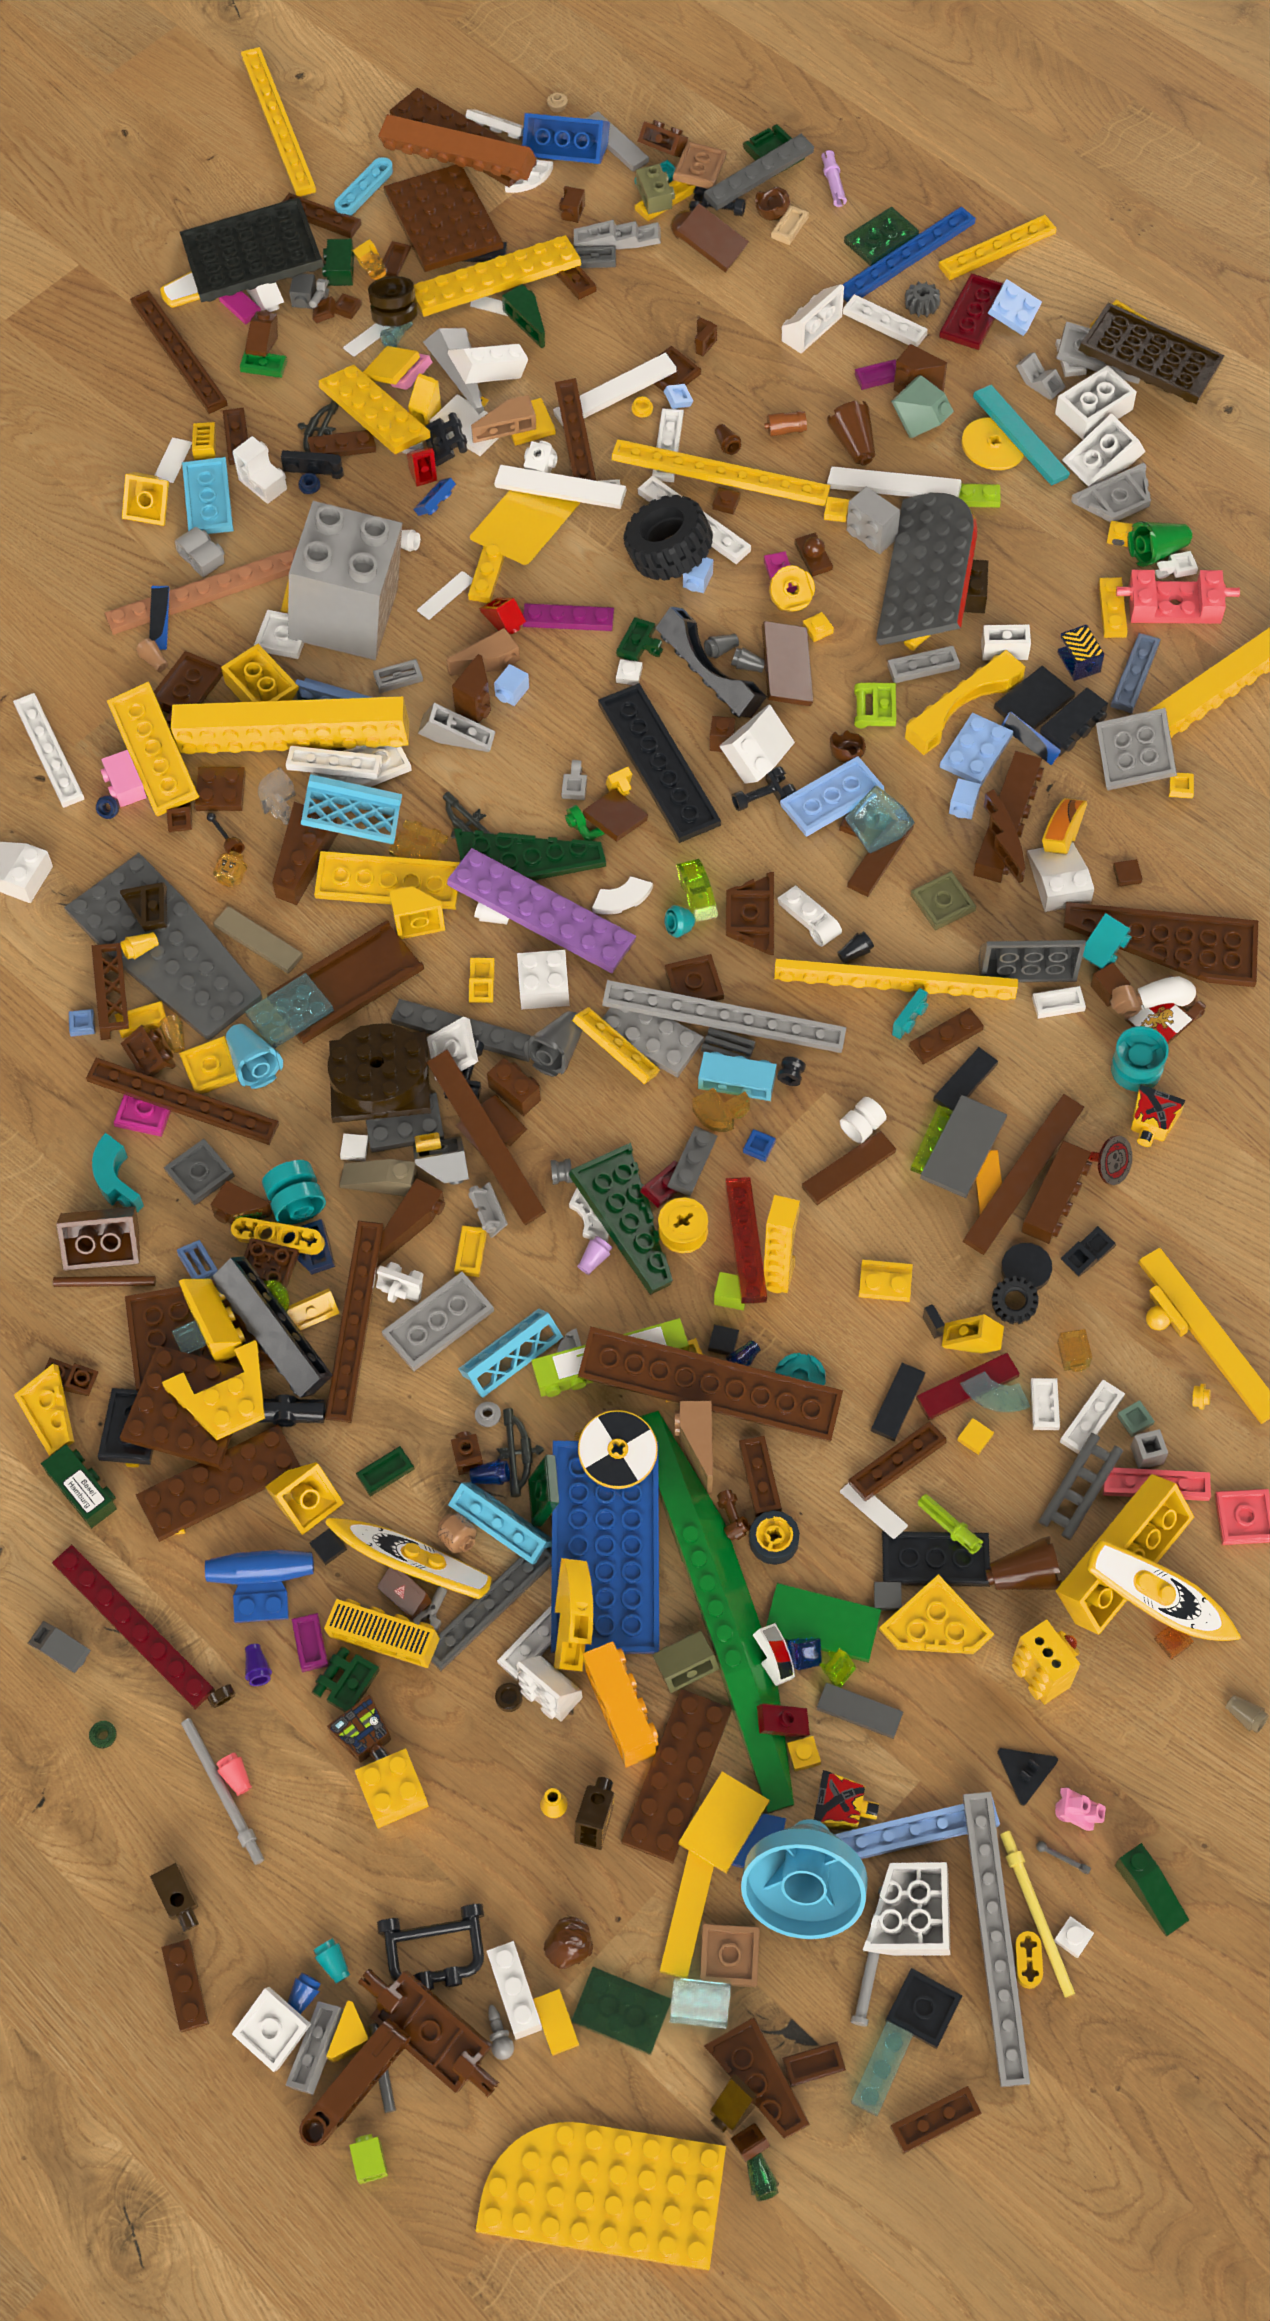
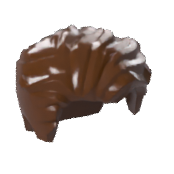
[756,187,790,221]
[544,1916,593,1969]

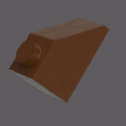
[245,310,278,357]

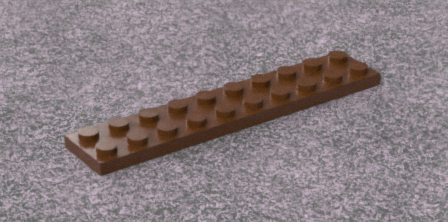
[578,1326,843,1442]

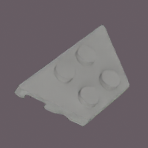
[1071,463,1151,523]

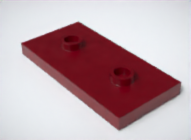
[939,273,1003,350]

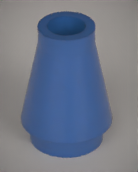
[287,1972,321,2014]

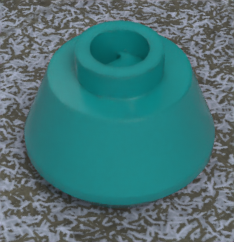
[665,905,695,938]

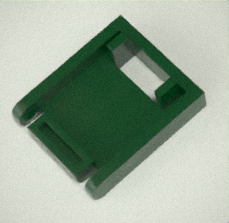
[743,124,805,176]

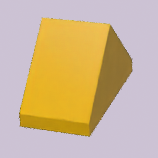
[326,2000,369,2063]

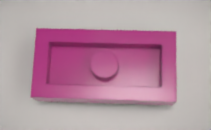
[764,551,797,593]

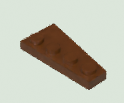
[704,2017,810,2139]

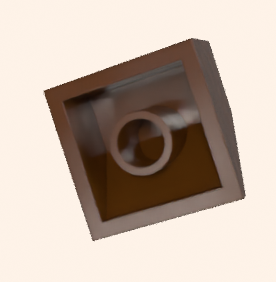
[894,344,947,393]
[452,654,491,724]

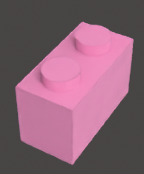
[100,750,147,808]

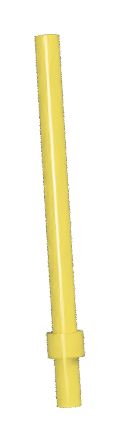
[1000,1831,1075,1998]

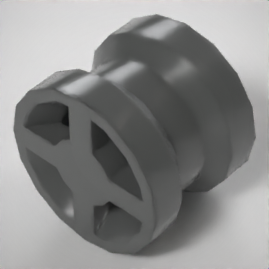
[550,1158,573,1185]

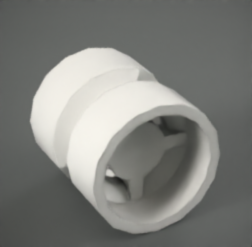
[840,1097,887,1144]

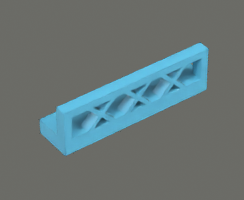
[458,1308,563,1398]
[448,1482,552,1564]

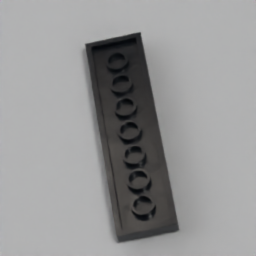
[598,683,721,843]

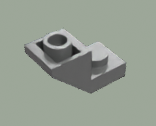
[28,1621,91,1673]

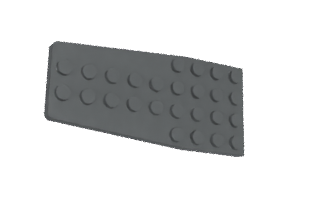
[64,853,262,1040]

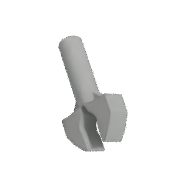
[309,278,329,308]
[413,1586,447,1632]

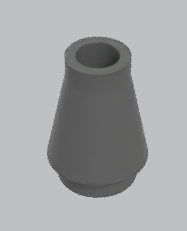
[704,634,739,658]
[731,647,765,673]

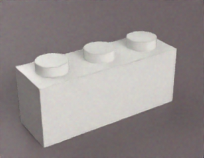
[487,1941,543,2040]

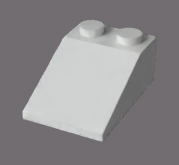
[1062,413,1146,487]
[720,705,795,784]
[0,842,53,903]
[1027,842,1094,912]

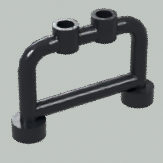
[377,1904,484,1991]

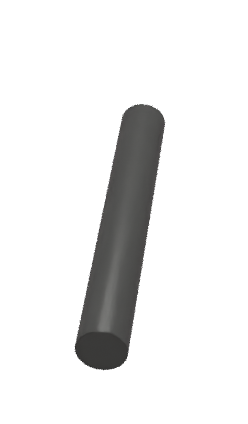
[368,2023,396,2113]

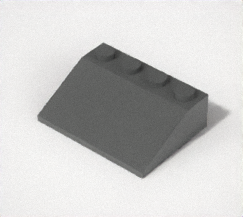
[978,940,1086,982]

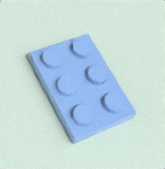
[940,713,1013,787]

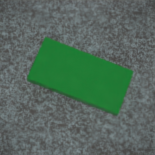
[766,1583,881,1663]

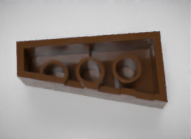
[272,801,338,905]

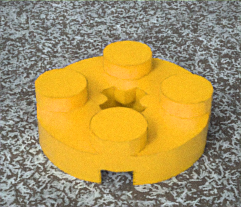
[769,566,815,612]

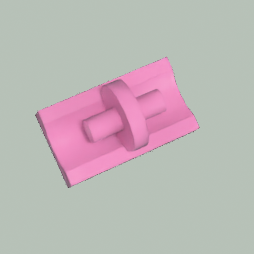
[1055,1788,1106,1831]

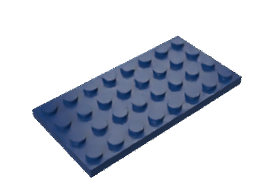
[551,1441,659,1654]

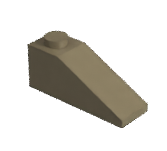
[340,1159,418,1196]

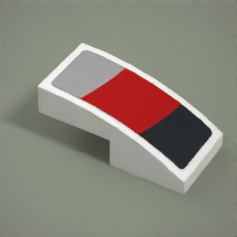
[753,1623,795,1686]

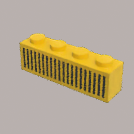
[324,1599,440,1668]

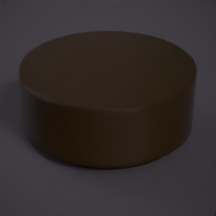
[495,1683,523,1712]
[207,1684,236,1708]

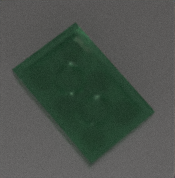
[844,206,919,266]
[571,1967,672,2056]

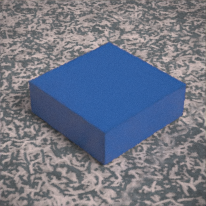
[743,1129,776,1162]

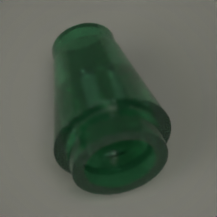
[747,2153,779,2201]

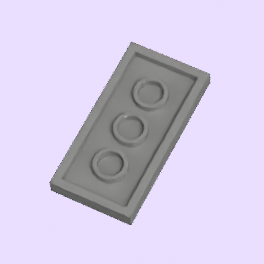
[1056,321,1140,384]
[602,1007,704,1078]
[382,1272,494,1372]

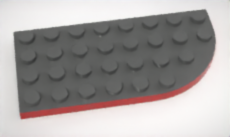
[876,493,978,646]

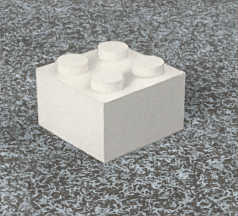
[517,950,570,1009]

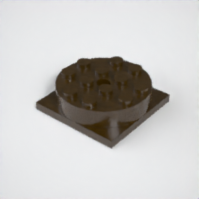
[328,1023,431,1123]

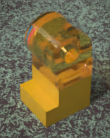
[352,239,387,280]

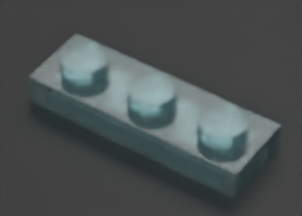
[851,2021,913,2116]

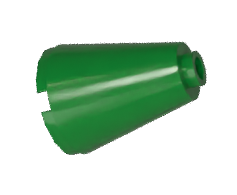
[1128,521,1193,567]

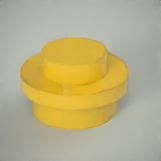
[632,397,653,418]
[1193,1383,1211,1410]

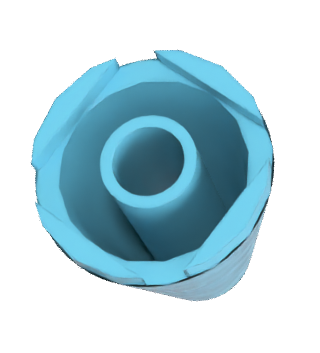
[226,1024,283,1089]

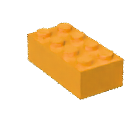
[583,1641,659,1768]

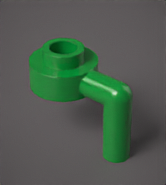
[565,805,605,841]

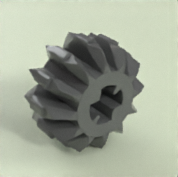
[905,281,941,318]

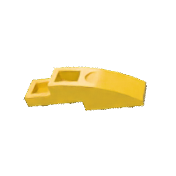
[554,1558,593,1671]

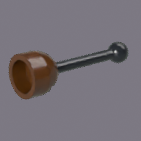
[207,813,245,857]

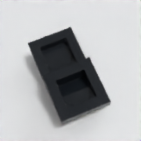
[1060,1226,1116,1277]

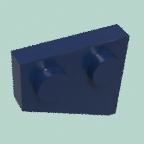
[283,1219,335,1275]

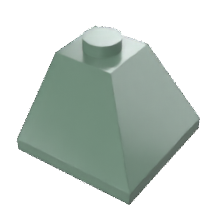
[891,375,954,438]

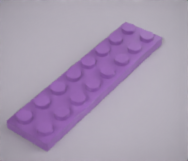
[447,848,636,973]

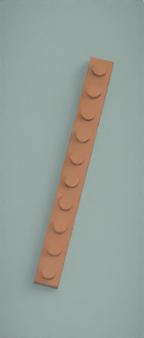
[105,547,297,635]

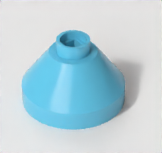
[741,1819,868,1939]

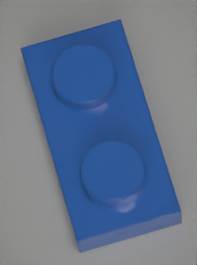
[414,478,456,516]

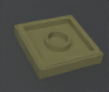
[910,871,977,931]

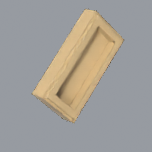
[771,205,809,245]

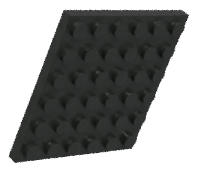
[180,197,324,303]

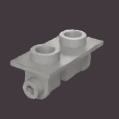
[468,1182,508,1238]

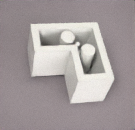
[233,436,287,504]

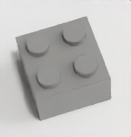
[846,486,900,554]

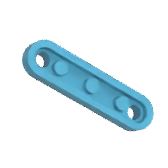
[334,157,393,216]

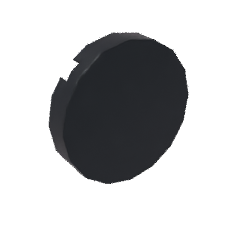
[1001,1243,1052,1290]

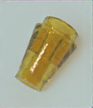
[159,1015,185,1053]

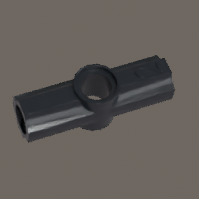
[258,1394,326,1427]

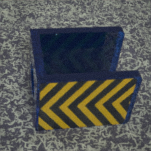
[1057,625,1105,681]

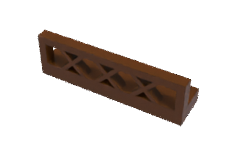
[91,943,129,1040]

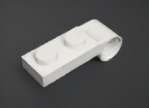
[777,885,842,947]

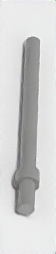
[181,1718,265,1865]

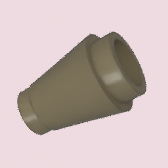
[1226,1695,1269,1733]

